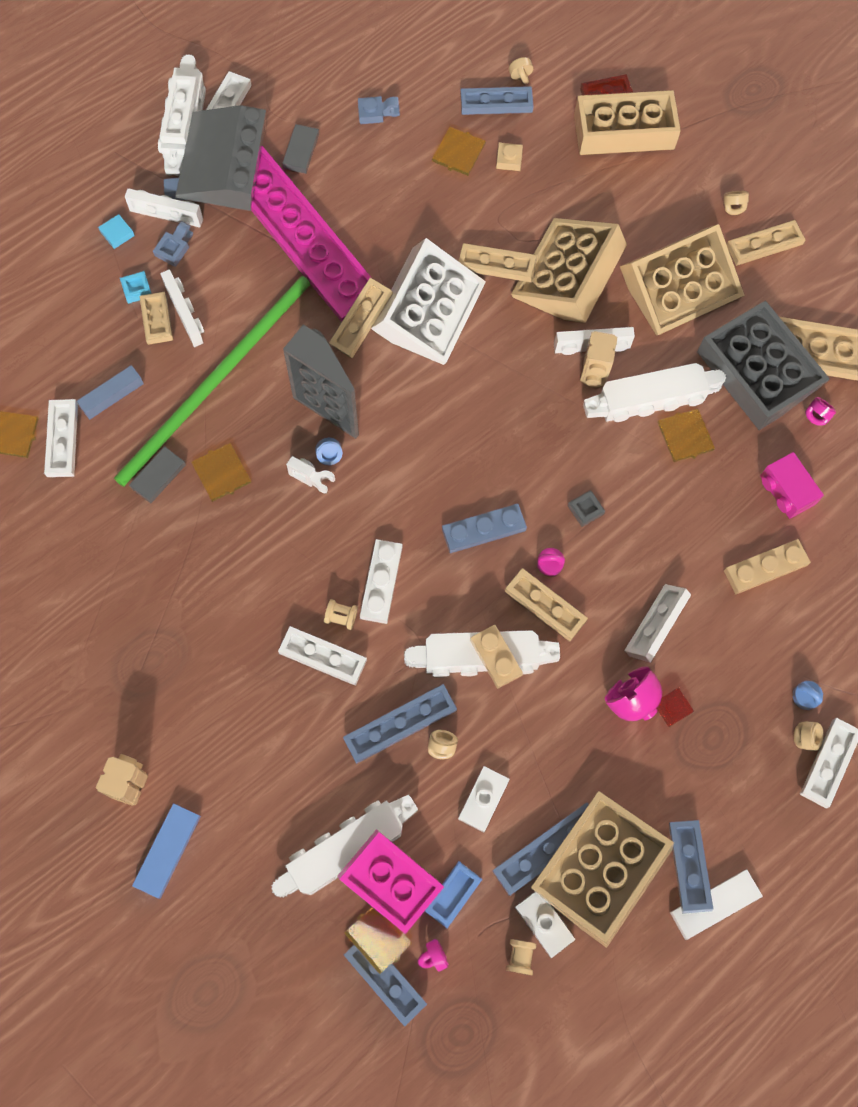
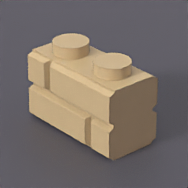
[580,331,618,387]
[96,754,148,806]

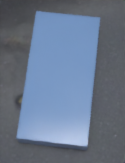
[425,861,482,928]

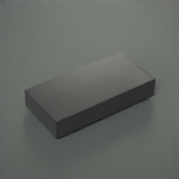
[282,124,319,174]
[129,446,186,504]

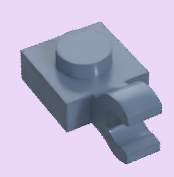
[358,96,400,124]
[153,221,193,267]

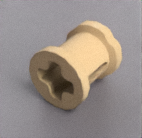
[324,599,358,630]
[506,939,537,975]

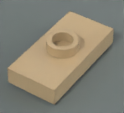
[139,292,173,345]

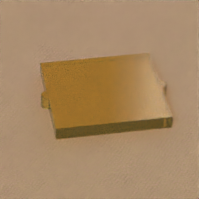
[432,127,486,176]
[657,409,715,462]
[0,411,39,458]
[191,443,251,502]
[345,908,412,974]

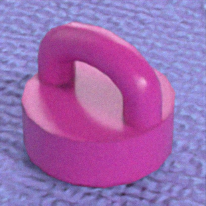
[805,397,836,426]
[537,548,565,576]
[418,939,449,972]

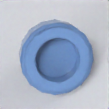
[315,437,343,465]
[792,681,823,710]

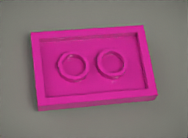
[337,829,444,934]

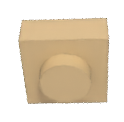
[496,143,523,171]

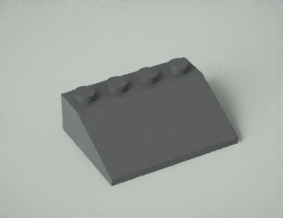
[176,105,266,211]
[697,300,830,430]
[283,325,359,439]

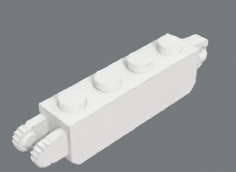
[158,54,206,176]
[583,363,726,422]
[404,631,560,677]
[271,795,418,898]

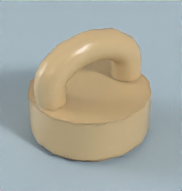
[509,57,533,84]
[724,191,749,215]
[793,721,824,750]
[428,730,458,759]

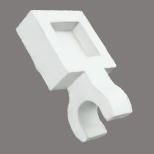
[286,456,335,493]

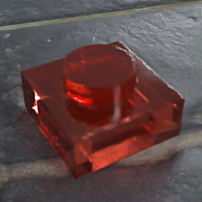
[656,687,694,727]

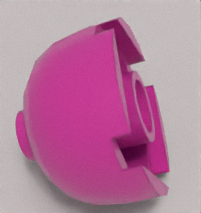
[605,666,662,721]

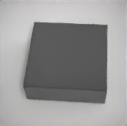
[568,490,605,527]

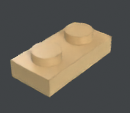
[470,625,523,689]

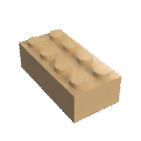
[574,90,681,155]

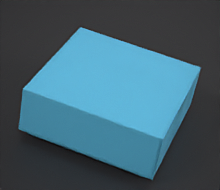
[98,214,135,249]
[120,271,152,304]

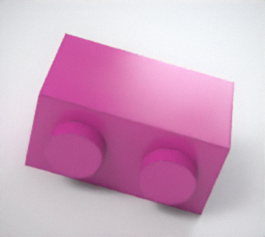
[760,452,824,519]

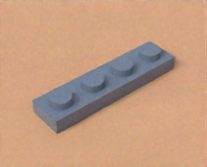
[343,684,457,764]
[492,803,589,896]

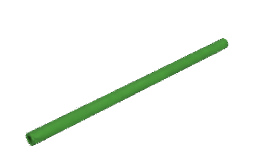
[114,276,311,487]

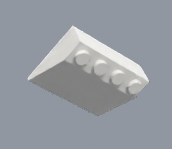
[371,238,486,365]

